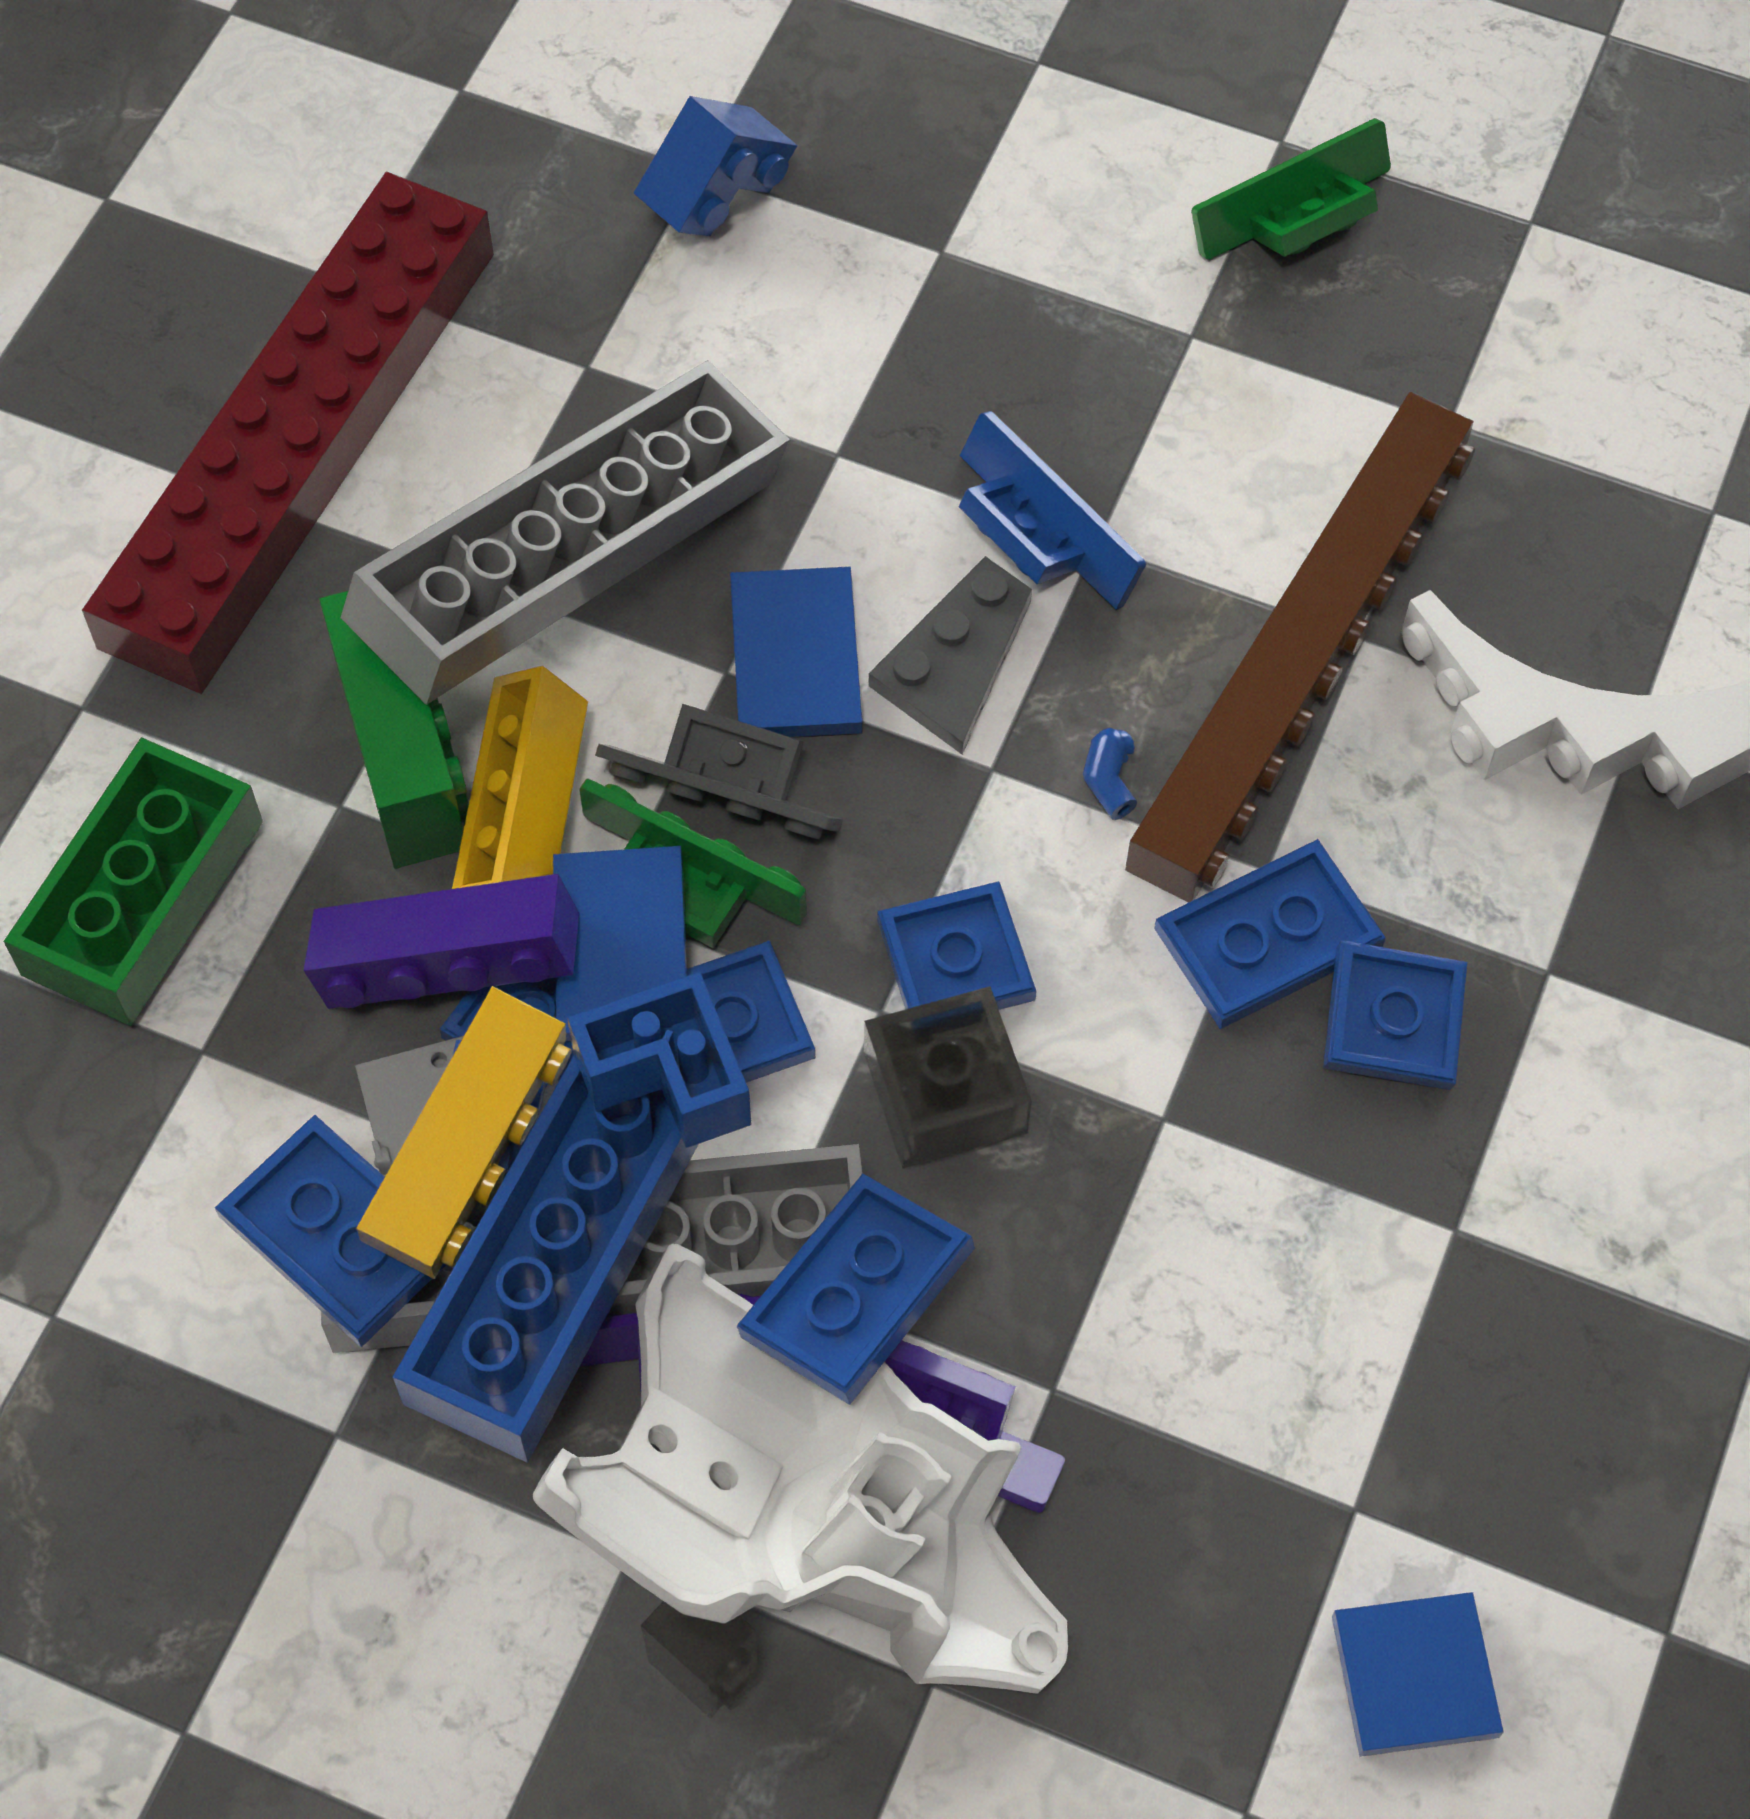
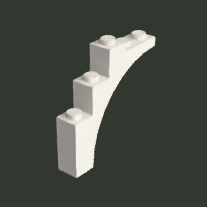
[1401,590,1750,809]

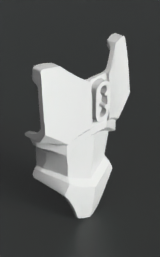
[533,1244,1068,1694]

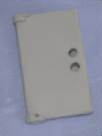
[355,1036,558,1175]

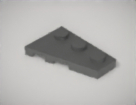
[868,556,1032,755]

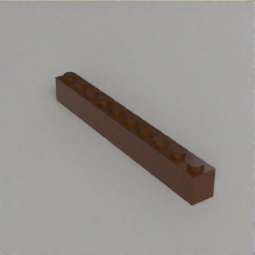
[1125,392,1475,903]

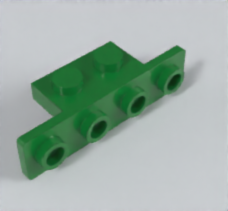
[1191,118,1391,260]
[579,778,807,948]

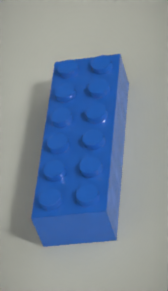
[393,1055,699,1463]

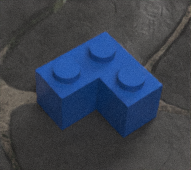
[634,96,798,236]
[567,971,751,1148]

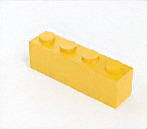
[452,665,588,889]
[356,986,572,1279]

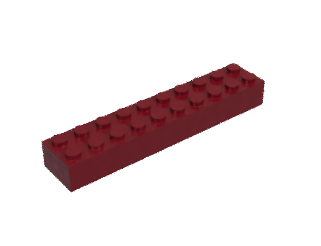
[82,171,494,694]

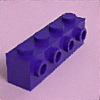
[304,874,579,1009]

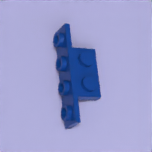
[958,411,1146,609]

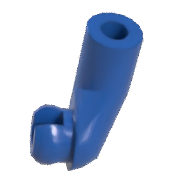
[1083,728,1137,820]

